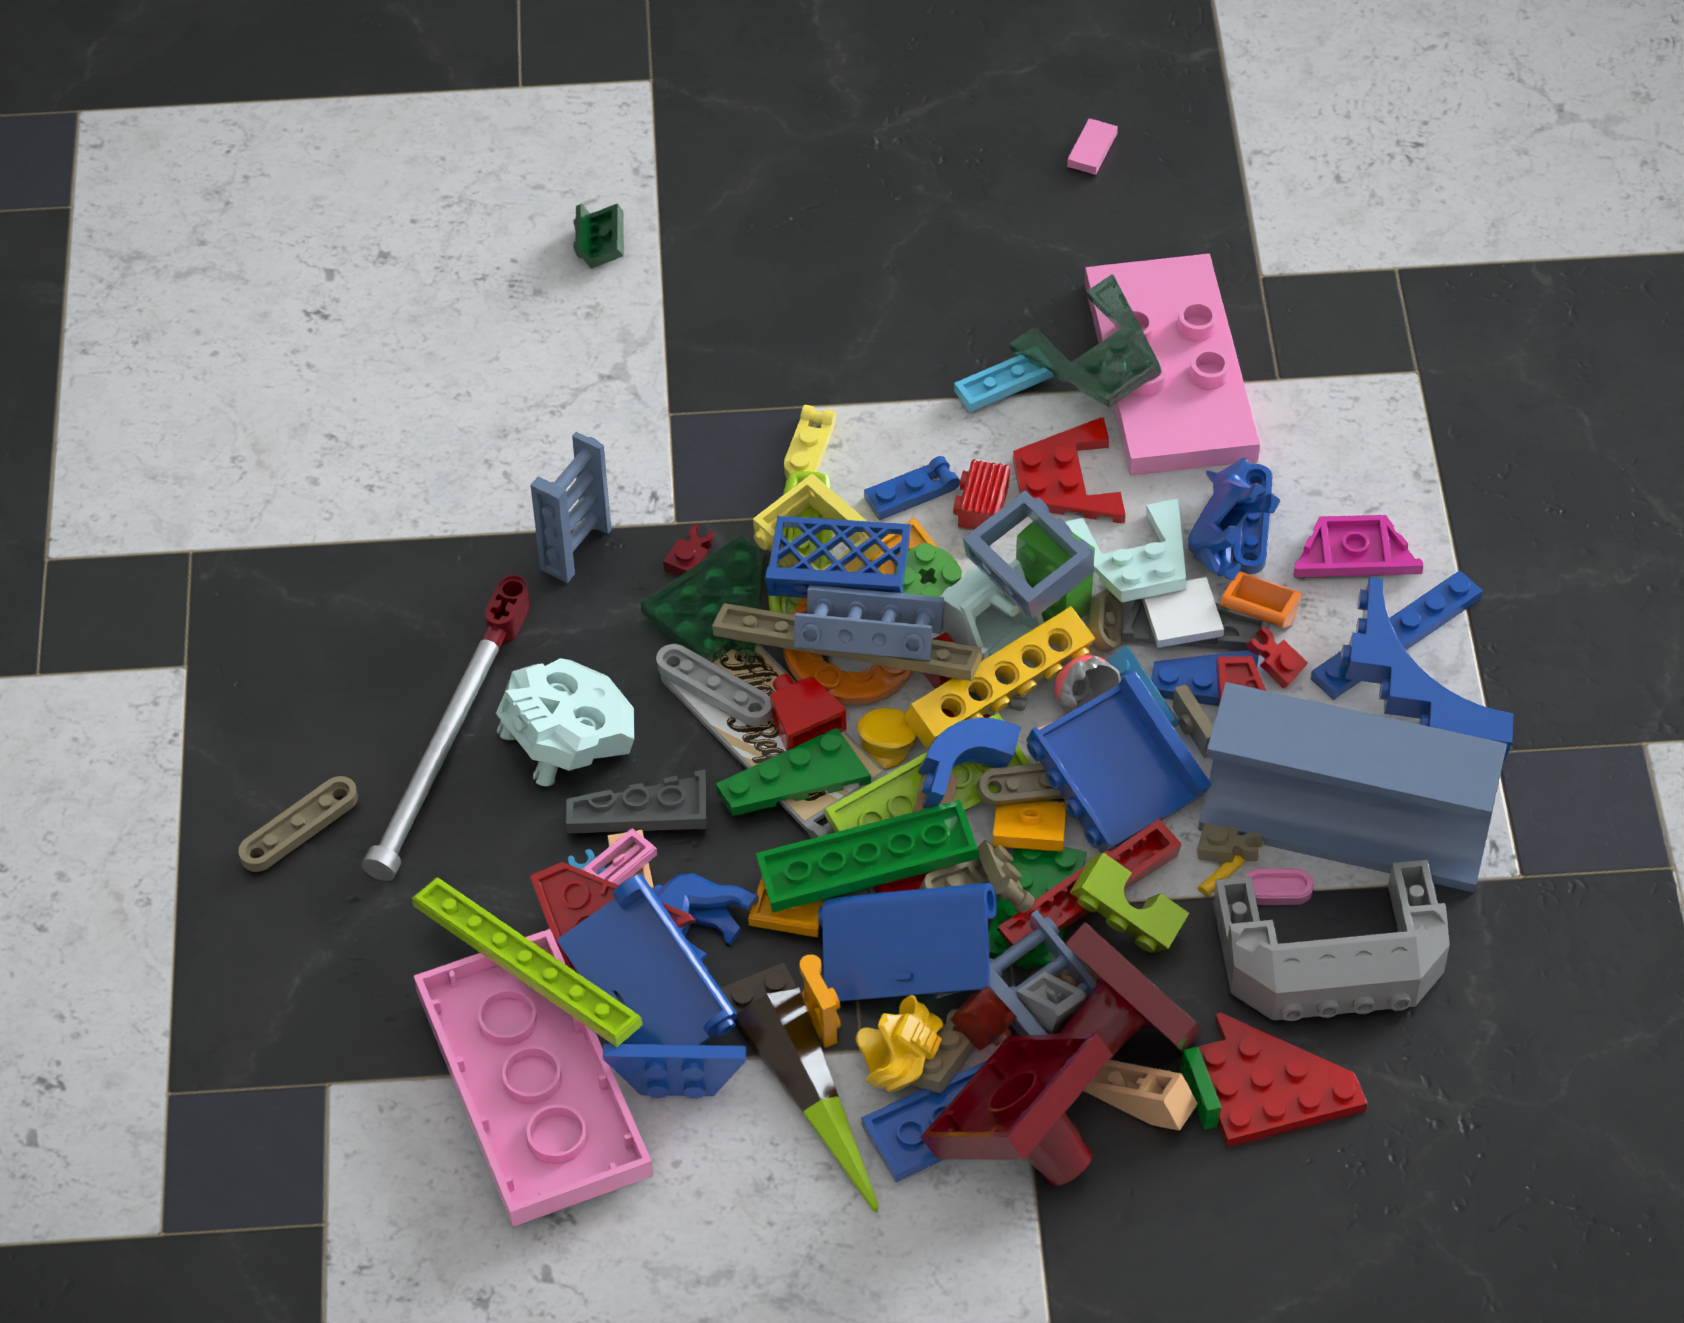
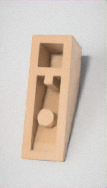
[1083,1060,1198,1131]

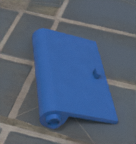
[557,874,738,1045]
[818,883,997,1002]

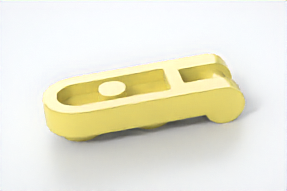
[784,405,837,478]

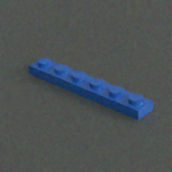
[1310,570,1483,700]

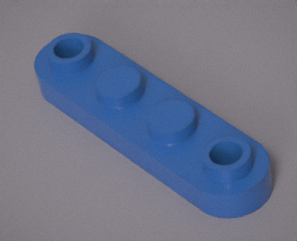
[1233,464,1273,574]

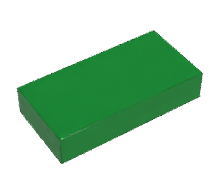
[1180,1046,1222,1130]

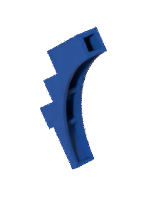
[1340,577,1513,760]

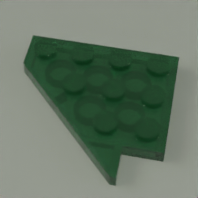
[640,534,764,664]

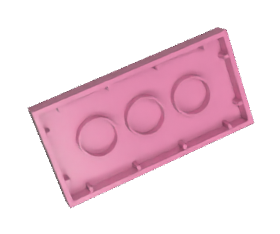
[1085,254,1260,476]
[414,929,653,1227]

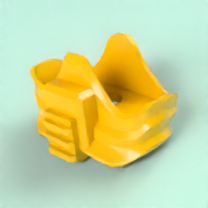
[856,995,943,1093]

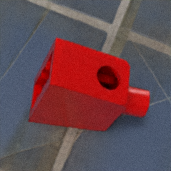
[770,674,847,751]

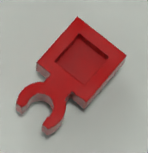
[1246,627,1308,689]

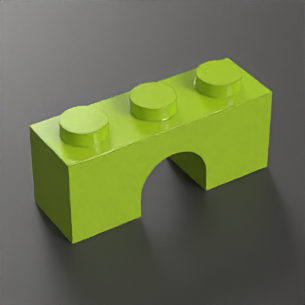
[1070,853,1189,953]

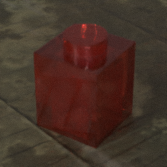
[950,985,1017,1051]

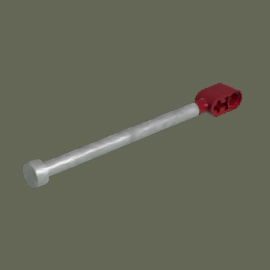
[362,575,530,881]

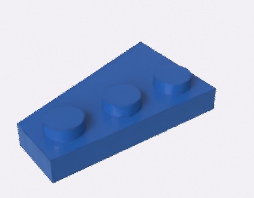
[1151,650,1259,706]

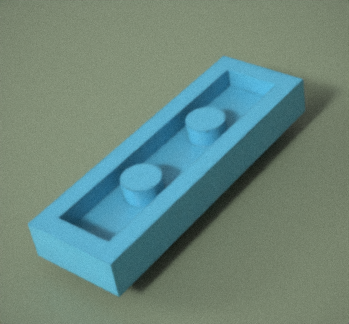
[954,347,1054,413]

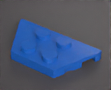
[603,1044,746,1099]

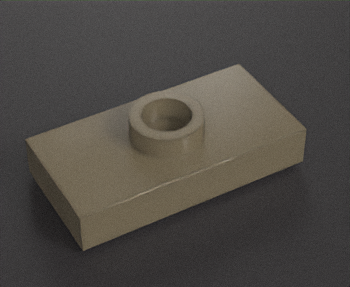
[1173,684,1213,758]

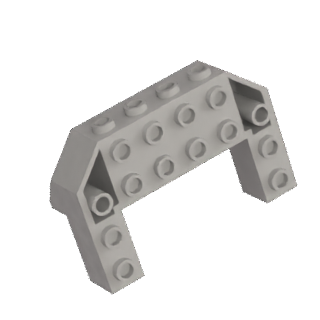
[1213,860,1450,1021]

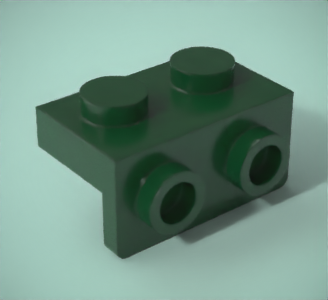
[573,203,624,269]

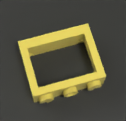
[753,473,881,572]

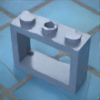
[963,490,1095,620]

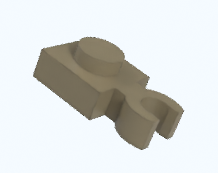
[1197,824,1263,863]

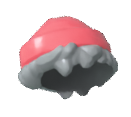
[1054,655,1121,712]

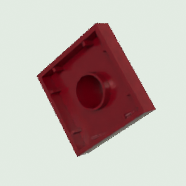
[1060,923,1203,1055]
[921,1033,1113,1186]

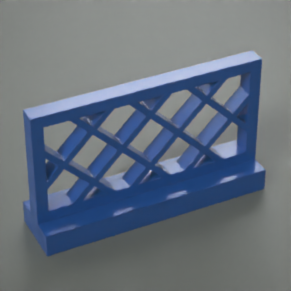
[765,516,911,598]

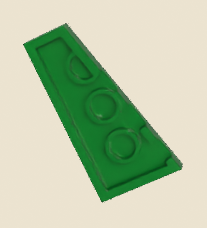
[716,728,871,816]

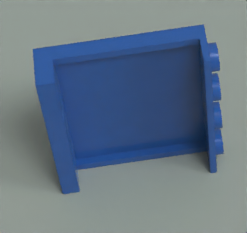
[1026,670,1212,853]

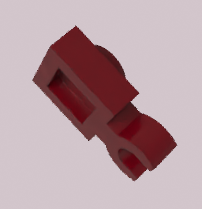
[663,524,714,581]

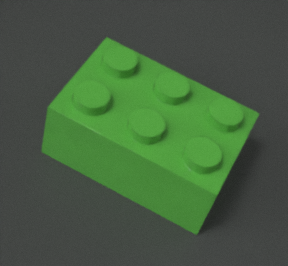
[1016,522,1095,622]

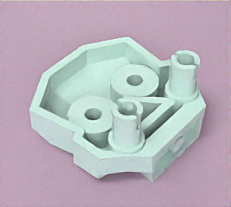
[496,658,634,787]

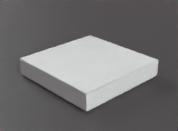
[1142,577,1224,648]

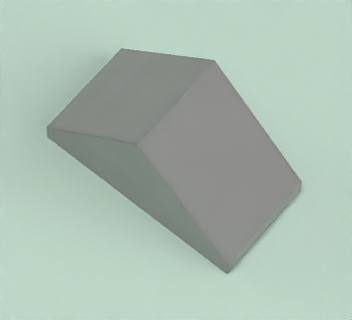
[1017,972,1086,1034]

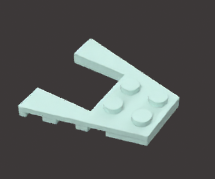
[1065,498,1186,603]

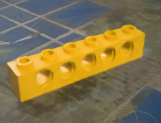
[904,606,1095,750]

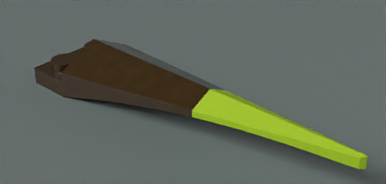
[720,962,879,1213]

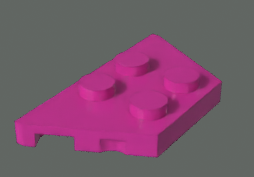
[1293,515,1423,577]

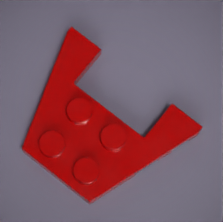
[1013,417,1126,523]

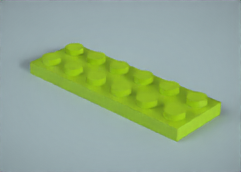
[823,713,1030,832]

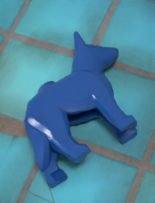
[1188,457,1280,580]
[653,873,759,970]

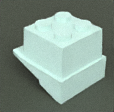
[940,559,1044,680]

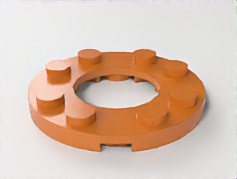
[783,598,913,705]

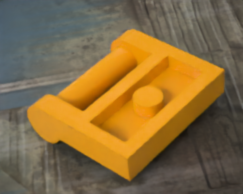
[799,955,841,1048]

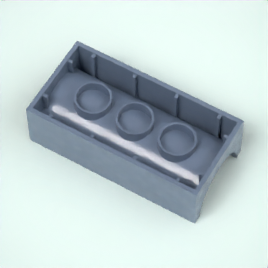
[1198,682,1507,893]

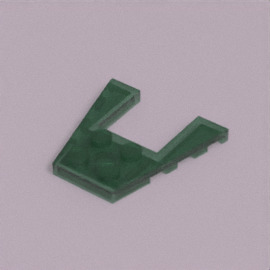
[1009,274,1162,408]

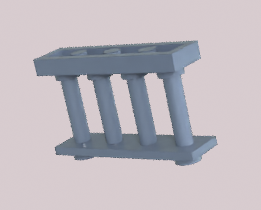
[530,432,612,583]
[794,585,944,660]
[983,910,1096,1035]

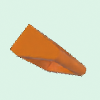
[1220,571,1303,628]

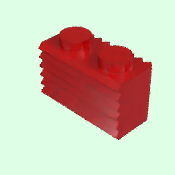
[953,459,1010,529]

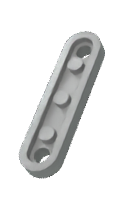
[656,644,772,726]

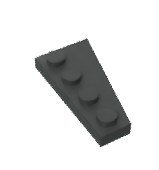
[1121,598,1271,650]
[566,769,707,834]

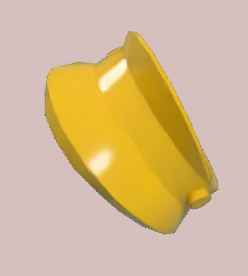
[857,707,917,769]

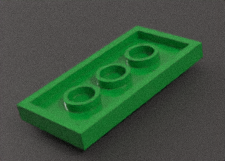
[988,846,1087,971]

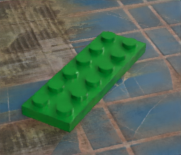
[756,800,979,913]

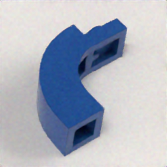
[918,718,1021,808]

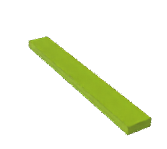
[412,877,643,1047]

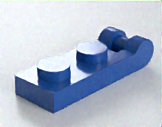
[864,456,960,520]

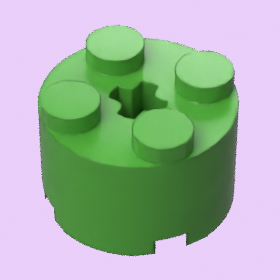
[894,543,962,597]

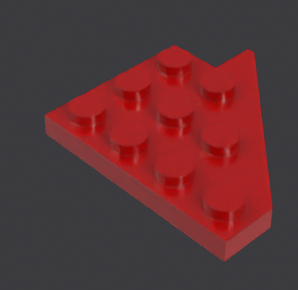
[530,862,696,993]
[1198,1013,1367,1147]

